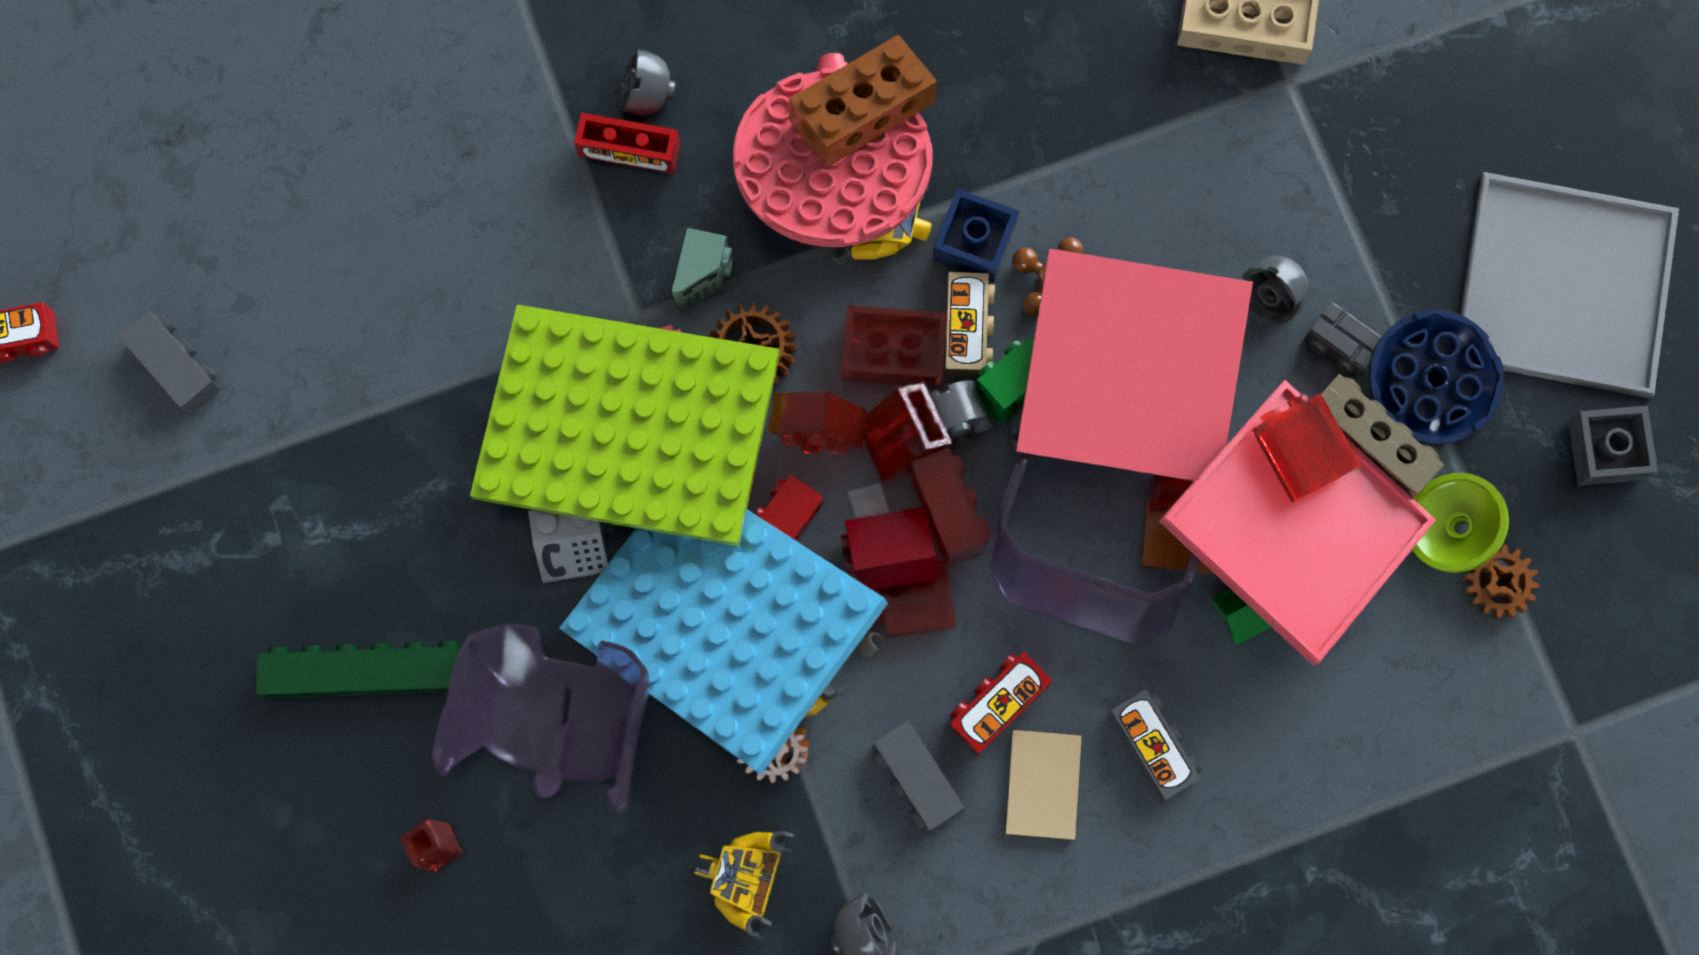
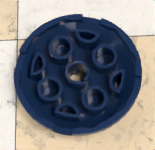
[1369,310,1504,444]

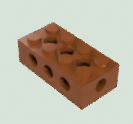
[789,35,937,167]

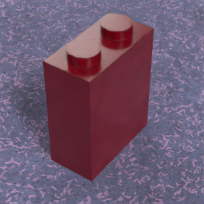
[840,506,938,590]

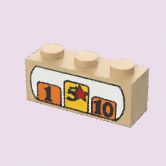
[945,272,995,378]

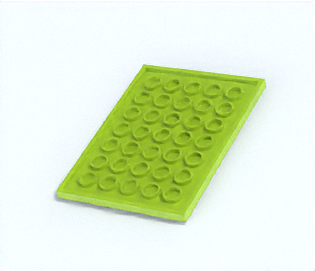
[470,304,780,547]

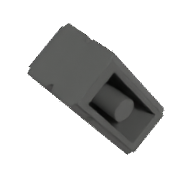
[1304,301,1382,377]

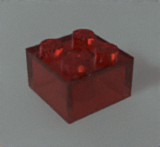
[768,391,868,454]

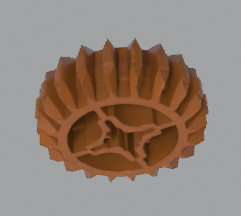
[709,302,797,385]

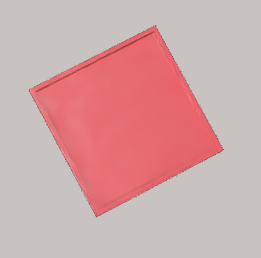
[1016,248,1253,481]
[1159,380,1436,666]

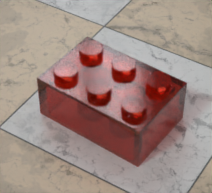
[842,305,947,387]
[910,448,991,568]

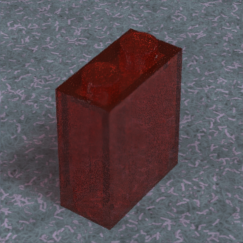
[856,382,952,482]
[1252,393,1361,502]

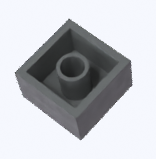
[1568,406,1658,486]

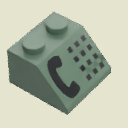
[672,228,734,311]

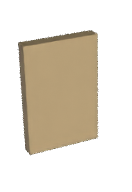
[1005,730,1082,840]

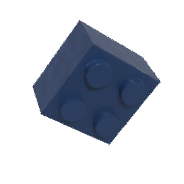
[933,188,1019,282]

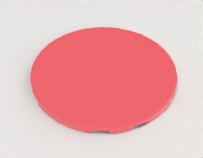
[733,68,933,247]

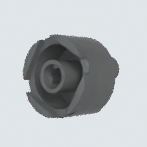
[914,380,993,451]

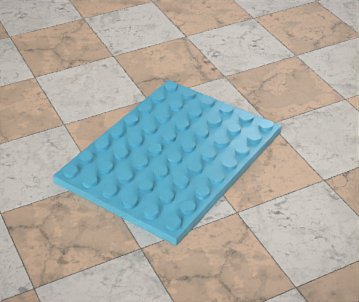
[559,510,888,775]

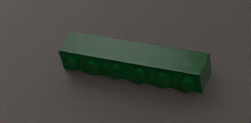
[256,641,469,698]

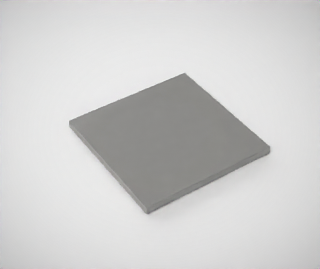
[1460,172,1679,399]

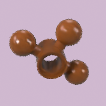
[1012,237,1083,318]

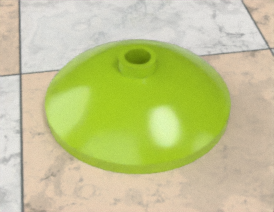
[1412,473,1509,573]

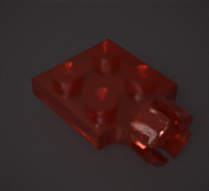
[872,560,956,638]

